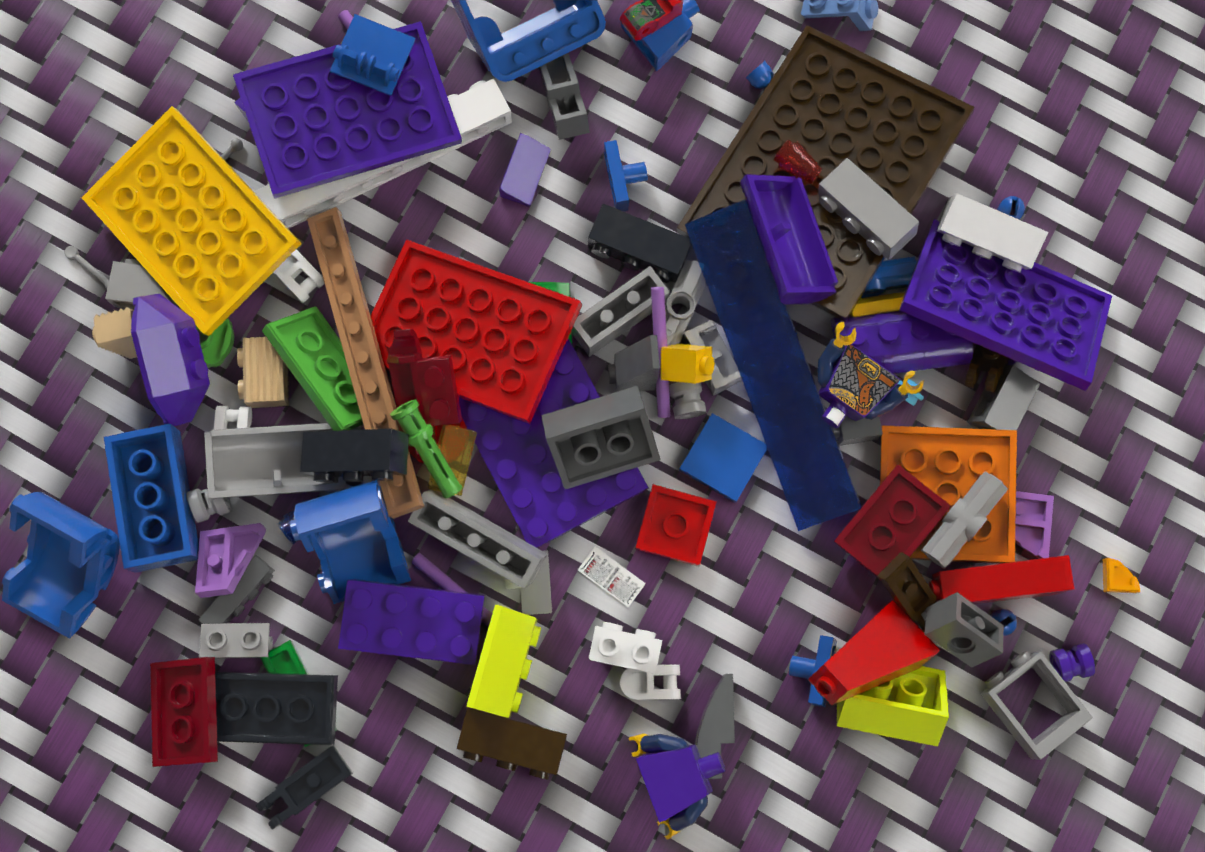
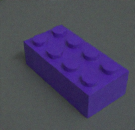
[338,579,485,665]

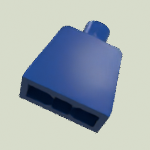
[621,0,700,71]

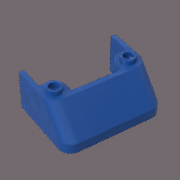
[451,0,606,82]

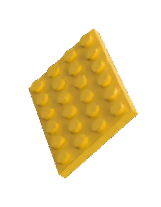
[82,106,302,336]

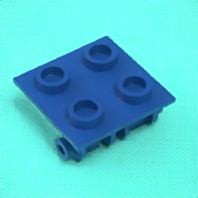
[330,14,416,96]

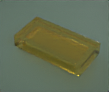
[428,425,477,496]

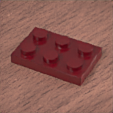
[834,464,951,579]
[150,657,218,767]

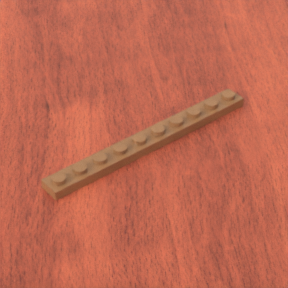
[307,207,424,519]

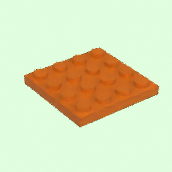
[880,425,1017,564]

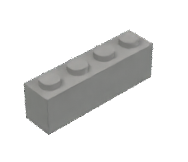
[408,489,548,589]

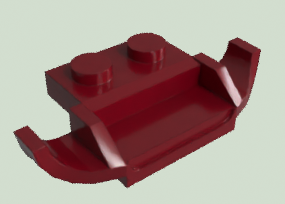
[387,329,462,460]

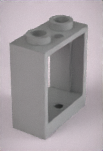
[980,651,1093,760]

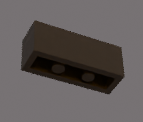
[456,708,567,780]

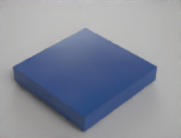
[679,413,769,503]

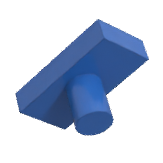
[603,140,648,211]
[789,635,837,707]

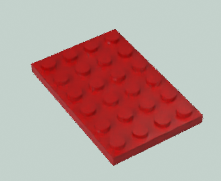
[370,239,582,424]

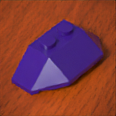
[131,294,210,426]

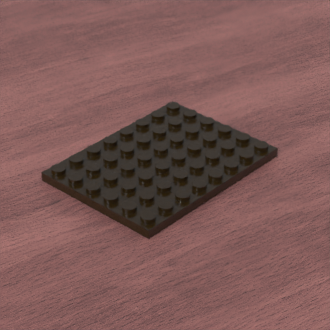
[677,25,975,323]

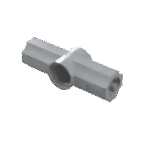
[665,260,712,346]
[921,471,1008,569]

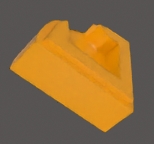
[1103,558,1140,593]

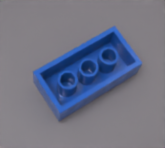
[103,424,199,573]

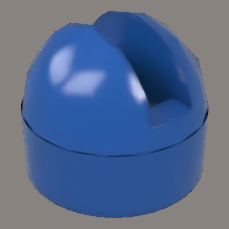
[746,61,773,89]
[997,196,1025,220]
[990,609,1017,636]

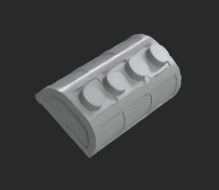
[204,423,346,499]

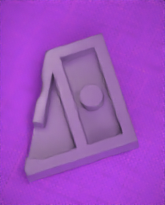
[1015,491,1054,559]
[195,523,266,598]

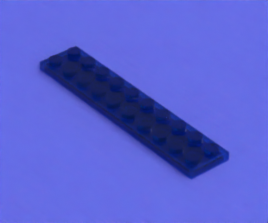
[685,199,862,531]

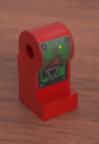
[620,0,683,41]

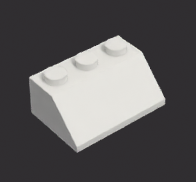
[937,193,1048,273]

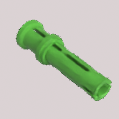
[390,399,463,498]

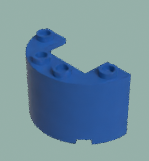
[290,480,411,604]
[2,492,120,639]

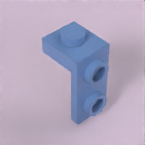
[801,0,878,31]

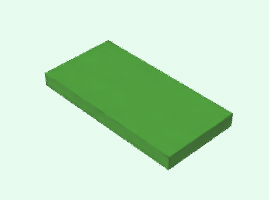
[262,306,363,431]

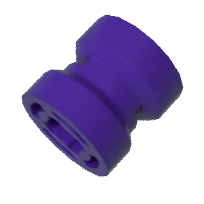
[1049,643,1095,682]

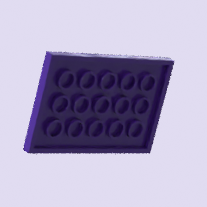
[233,21,462,199]
[899,219,1112,391]
[459,338,649,548]

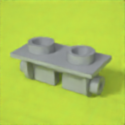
[199,623,273,658]

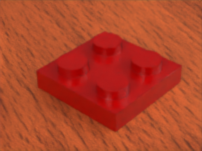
[635,484,717,567]

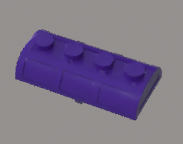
[740,174,838,305]
[830,310,973,374]

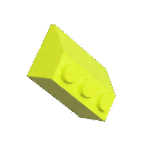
[466,604,541,718]
[837,666,949,747]

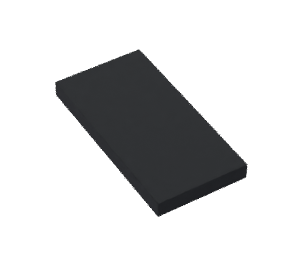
[215,672,338,745]

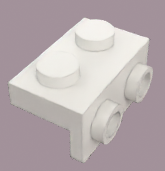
[589,622,662,674]

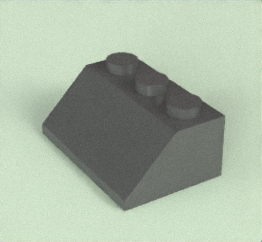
[541,386,661,490]

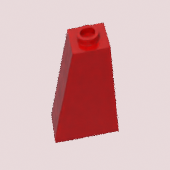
[929,555,1075,604]
[808,600,940,705]

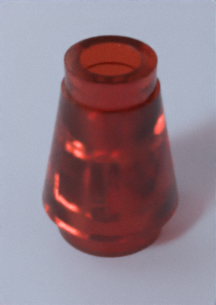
[773,139,823,184]

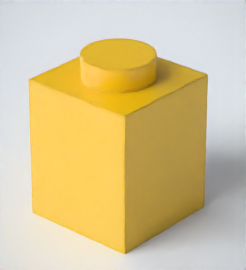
[661,344,715,384]

